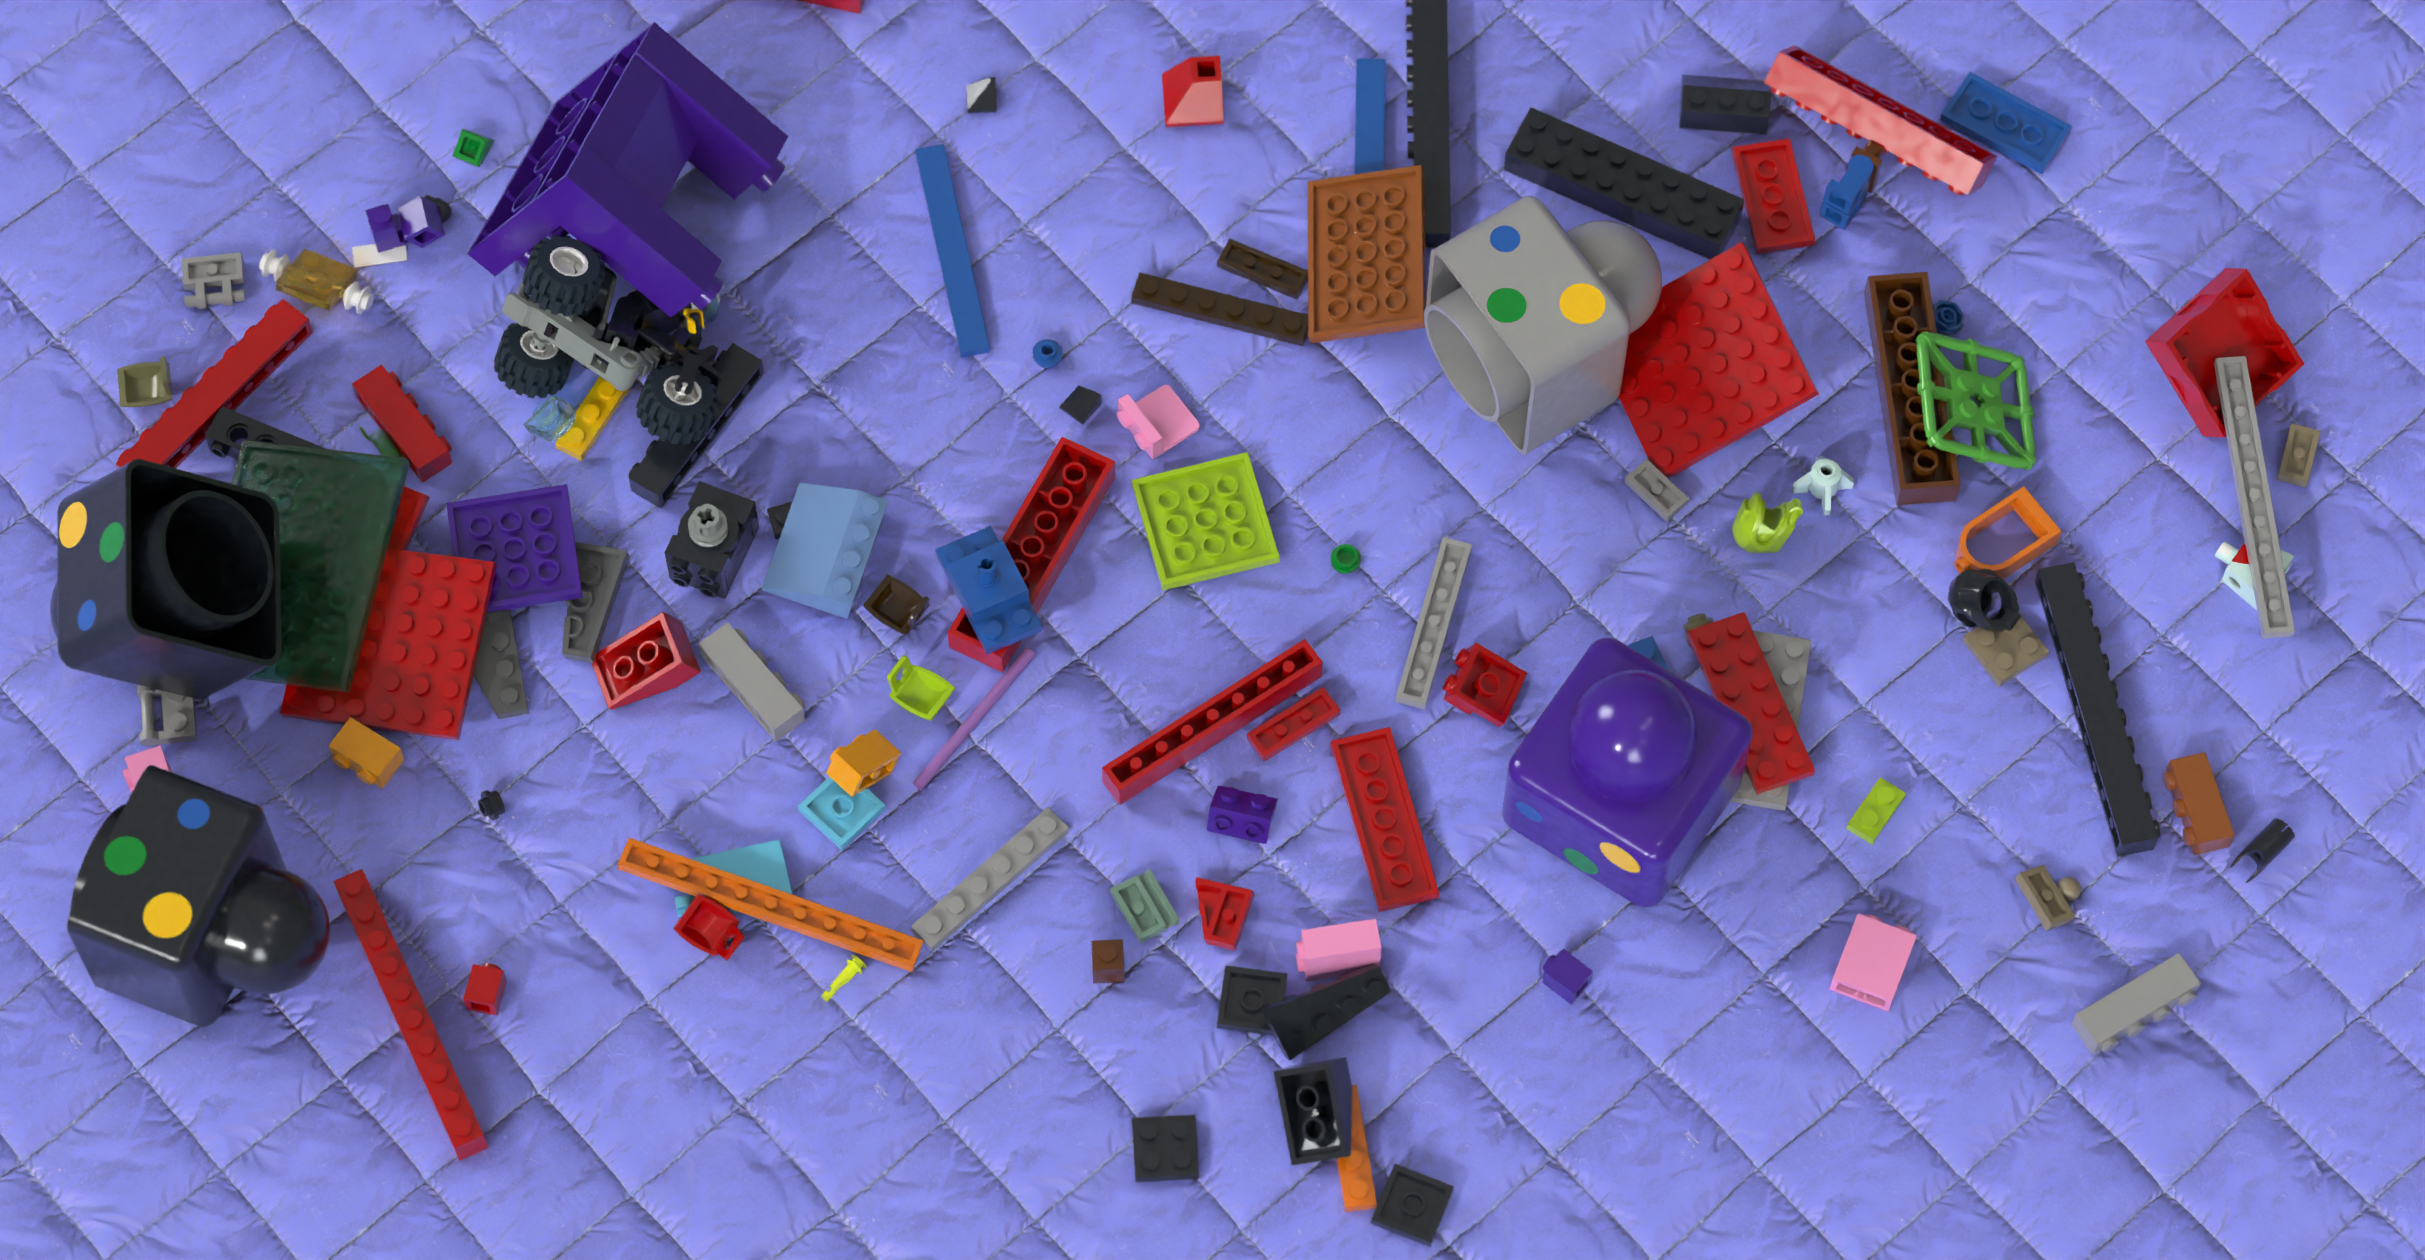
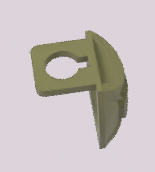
[117,356,172,407]

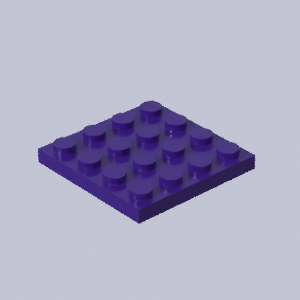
[446,484,583,613]

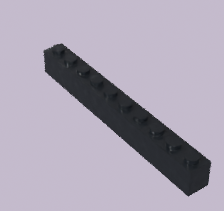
[1405,0,1451,248]
[2035,562,2160,857]

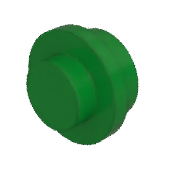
[1330,544,1361,574]

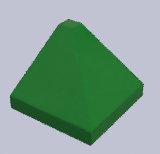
[452,129,495,167]

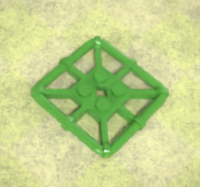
[1916,331,2036,470]

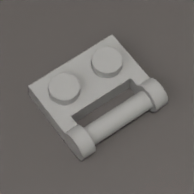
[137,685,197,746]

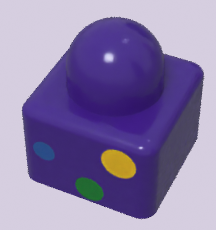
[1502,638,1753,907]

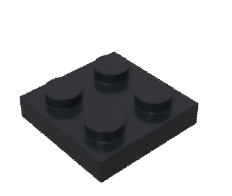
[1217,965,1288,1036]
[1132,1115,1199,1182]
[1371,1164,1454,1247]

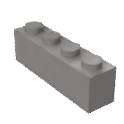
[698,622,805,742]
[2071,953,2201,1055]

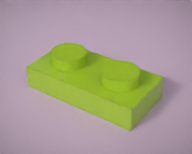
[1846,777,1906,845]

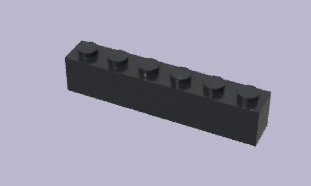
[628,343,764,509]

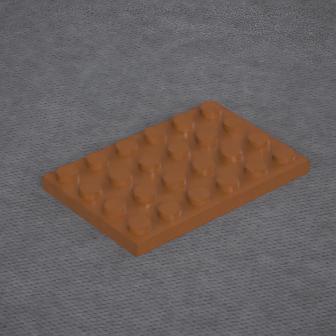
[1308,165,1426,343]

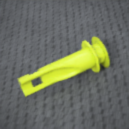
[821,955,867,1002]

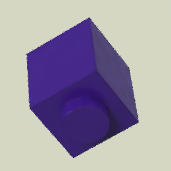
[397,196,445,248]
[1542,949,1593,1005]

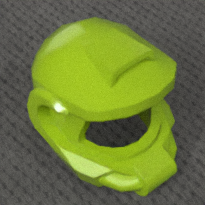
[1732,492,1803,553]

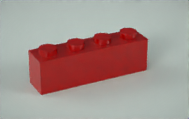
[352,364,452,483]

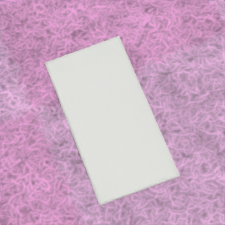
[352,244,407,268]

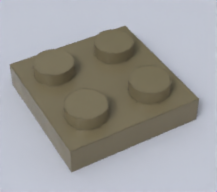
[1962,615,2049,687]

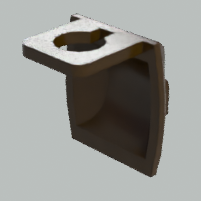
[863,574,930,635]

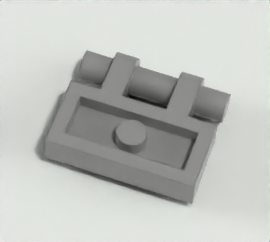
[182,252,246,309]

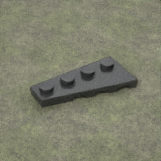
[562,542,630,663]

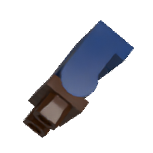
[1819,141,1884,230]

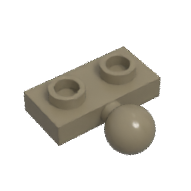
[2015,865,2081,931]

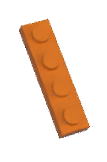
[1336,1084,1377,1212]

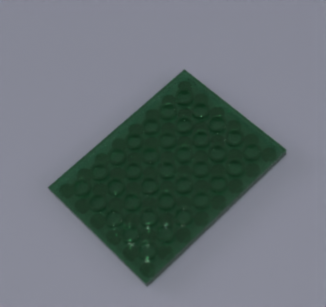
[231,440,410,692]

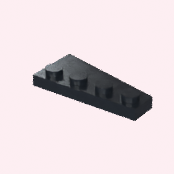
[1259,963,1391,1060]

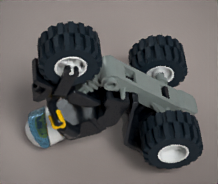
[494,235,723,445]

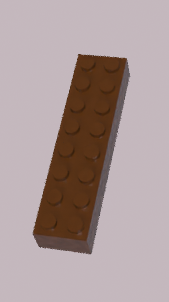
[1864,272,1961,506]

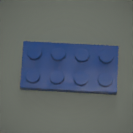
[1940,72,2072,175]

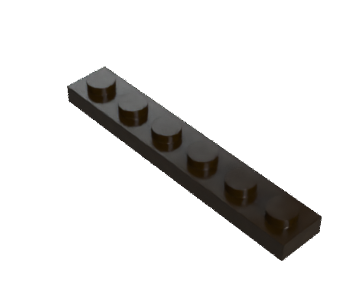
[1131,272,1308,346]

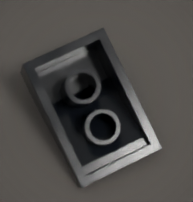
[1274,1057,1352,1165]

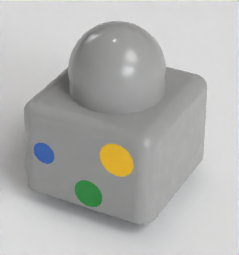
[1424,196,1662,455]

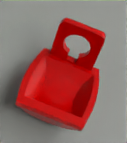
[673,894,745,960]

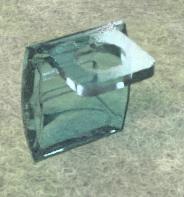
[523,395,576,441]

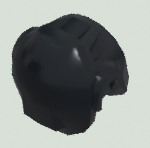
[1948,568,2021,632]

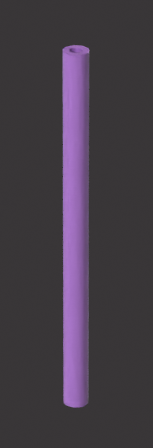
[913,647,1035,791]

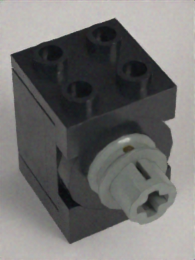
[664,481,759,599]

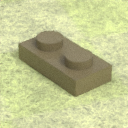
[2277,423,2320,488]

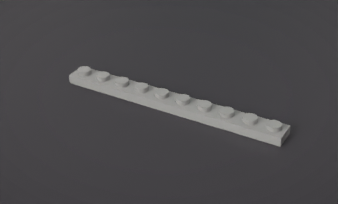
[2214,356,2295,639]

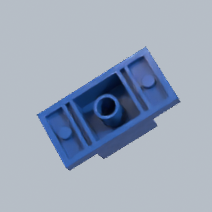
[935,526,1042,655]

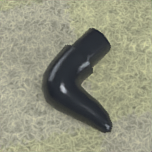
[424,195,452,223]

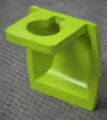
[887,655,955,721]

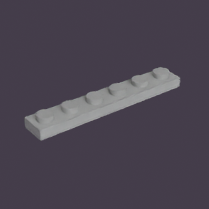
[1395,537,1472,709]
[911,807,1069,952]

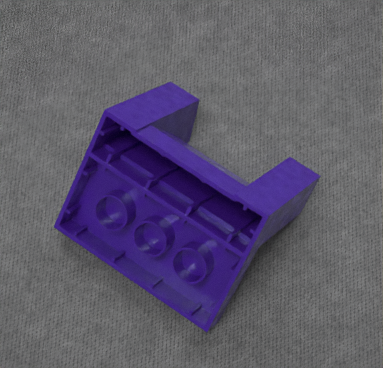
[467,22,788,317]

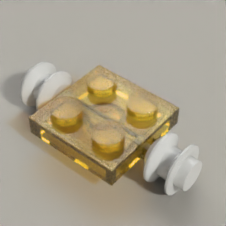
[259,249,374,314]

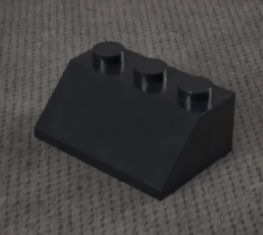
[1679,75,1771,135]

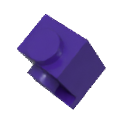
[365,204,407,253]

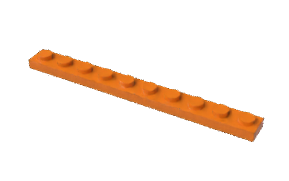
[617,838,924,972]

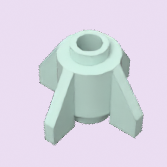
[1792,456,1854,516]

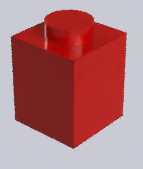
[463,963,507,1016]

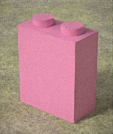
[1829,913,1917,1012]
[1295,919,1382,982]

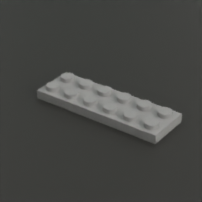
[1730,630,1811,811]

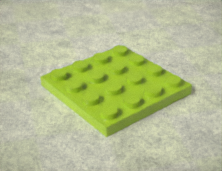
[1131,452,1280,591]

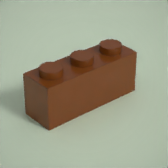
[2163,752,2235,855]

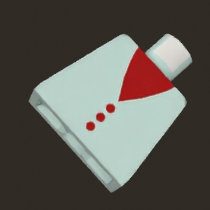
[2215,541,2295,610]

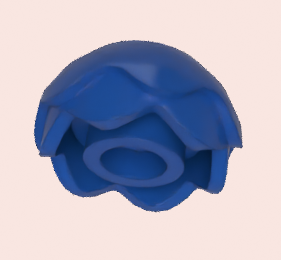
[1932,300,1964,335]

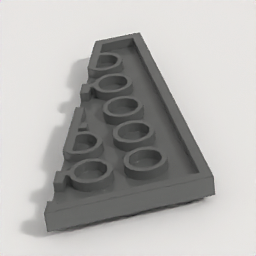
[446,554,529,719]

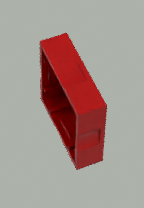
[2145,268,2304,438]

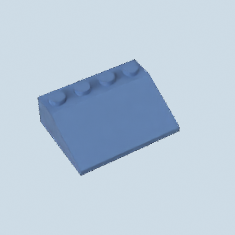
[761,483,889,619]

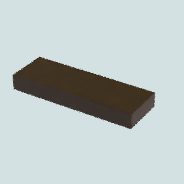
[1217,238,1308,300]

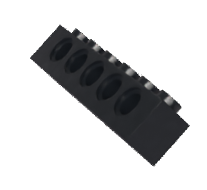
[205,406,384,490]

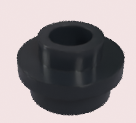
[478,790,505,821]

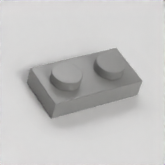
[1624,459,1689,522]

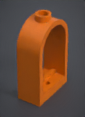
[1954,486,2061,579]

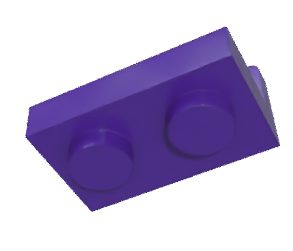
[1207,785,1278,844]

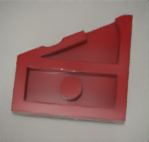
[1195,877,1255,951]

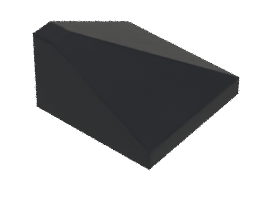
[967,77,996,113]
[1060,385,1102,425]

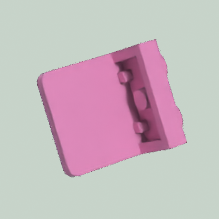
[1117,385,1199,460]

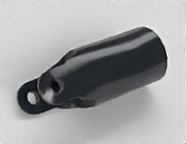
[2230,818,2295,883]

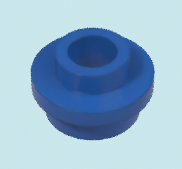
[1033,339,1062,369]

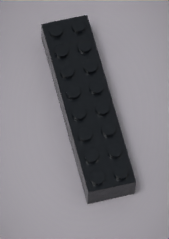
[1504,107,1745,260]

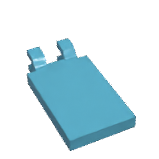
[672,839,793,918]

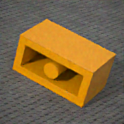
[328,717,404,789]
[826,729,901,797]

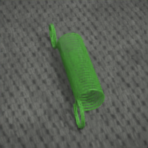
[360,427,409,486]

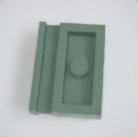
[1110,869,1180,944]

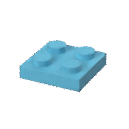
[798,777,886,851]

